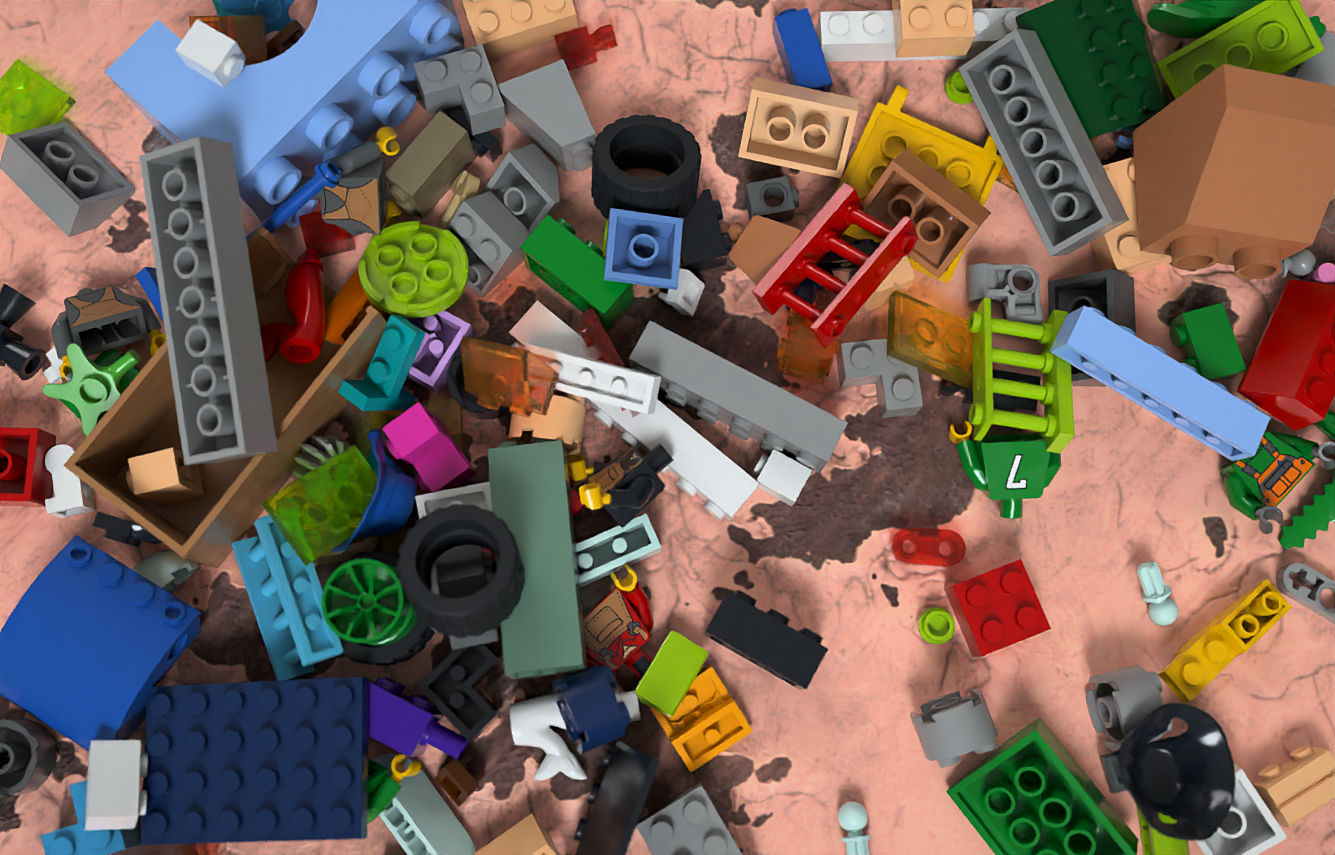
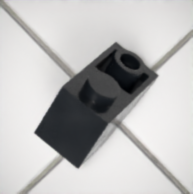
[680,189,731,273]

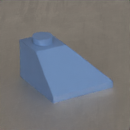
[603,208,683,290]

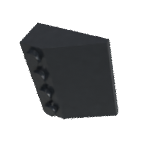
[567,740,660,855]

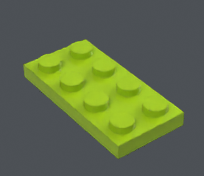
[1156,0,1326,99]

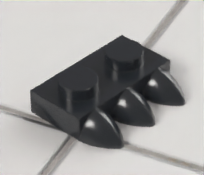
[92,511,163,548]

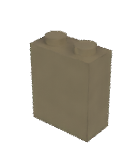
[385,110,476,220]

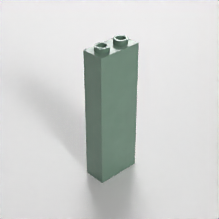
[487,438,587,679]

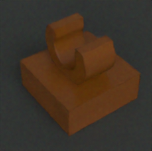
[434,755,486,806]

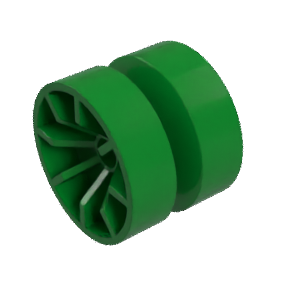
[321,559,418,646]

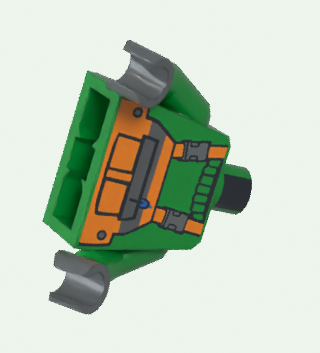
[1220,431,1335,534]

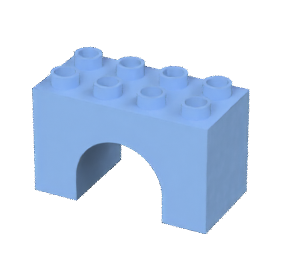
[104,0,464,235]

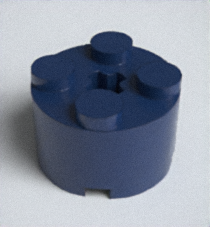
[552,664,631,754]

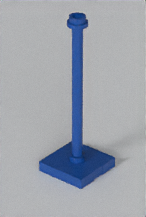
[135,160,342,322]

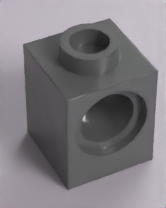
[744,176,799,222]

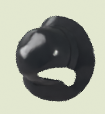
[1118,703,1235,841]

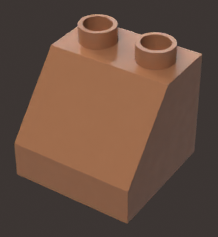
[1132,64,1335,280]

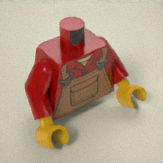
[583,564,654,679]

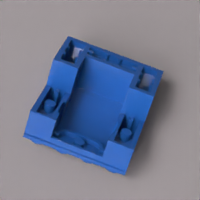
[0,535,201,751]

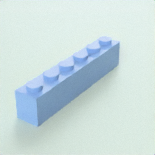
[1050,306,1270,461]

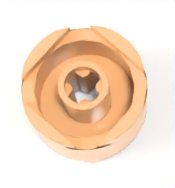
[508,386,587,456]

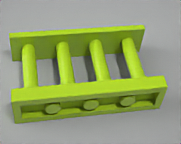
[968,298,1075,454]

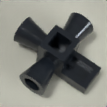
[0,283,46,380]

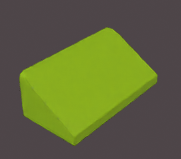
[635,630,709,717]

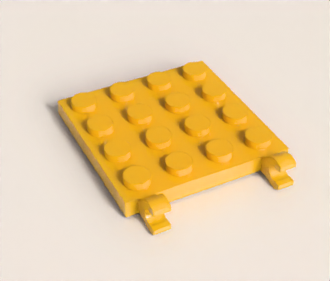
[835,85,1004,284]

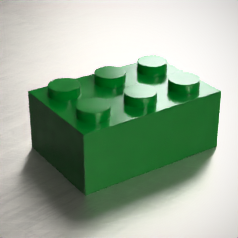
[520,215,634,332]

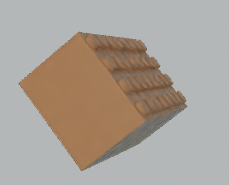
[63,225,387,568]

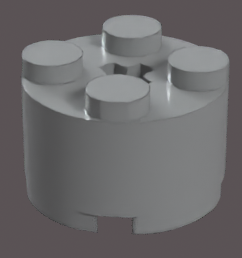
[1086,665,1172,750]
[910,688,998,767]

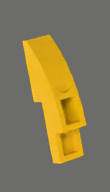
[1158,579,1292,704]

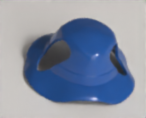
[325,428,418,552]

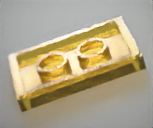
[887,290,973,390]

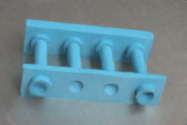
[231,509,344,681]

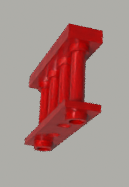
[752,183,919,349]

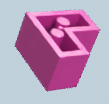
[382,402,477,493]

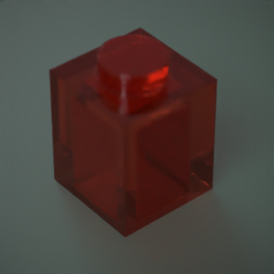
[299,211,358,258]

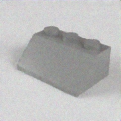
[0,121,136,237]

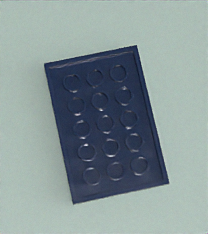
[141,677,369,845]

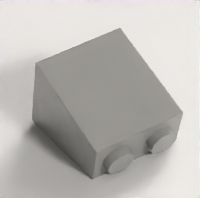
[497,59,596,172]

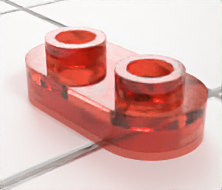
[890,527,966,568]

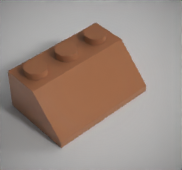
[862,148,991,279]

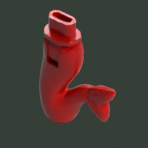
[260,249,326,364]

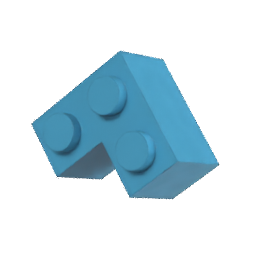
[41,780,141,855]

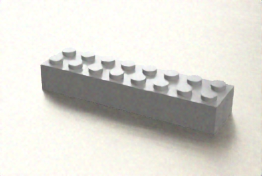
[139,137,278,465]

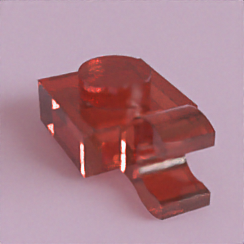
[554,24,617,71]

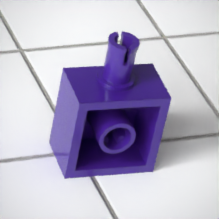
[368,676,468,760]

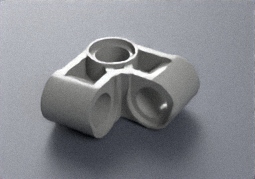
[967,263,1043,325]

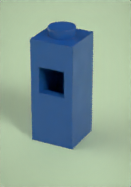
[772,8,832,93]

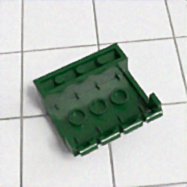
[1015,0,1170,141]

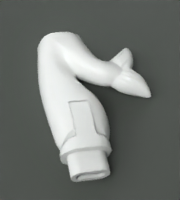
[509,688,641,780]

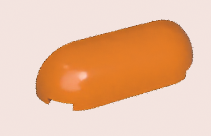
[325,268,389,346]

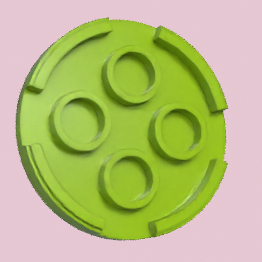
[358,221,469,318]

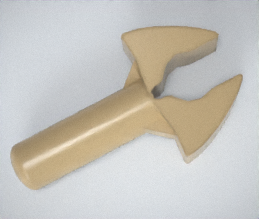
[437,170,480,231]

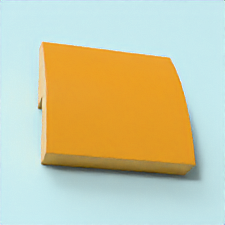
[649,663,753,772]

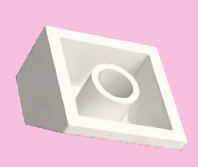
[1195,764,1287,855]

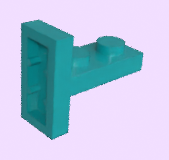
[338,315,426,411]

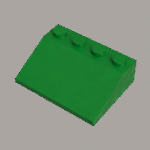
[946,717,1138,855]

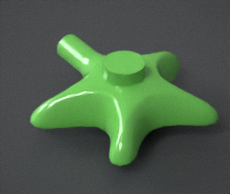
[42,343,141,436]

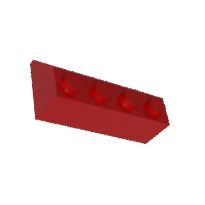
[1236,279,1335,431]

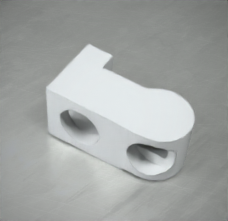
[45,444,96,518]

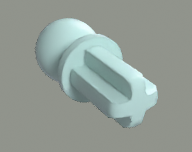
[1137,561,1179,626]
[838,801,871,855]

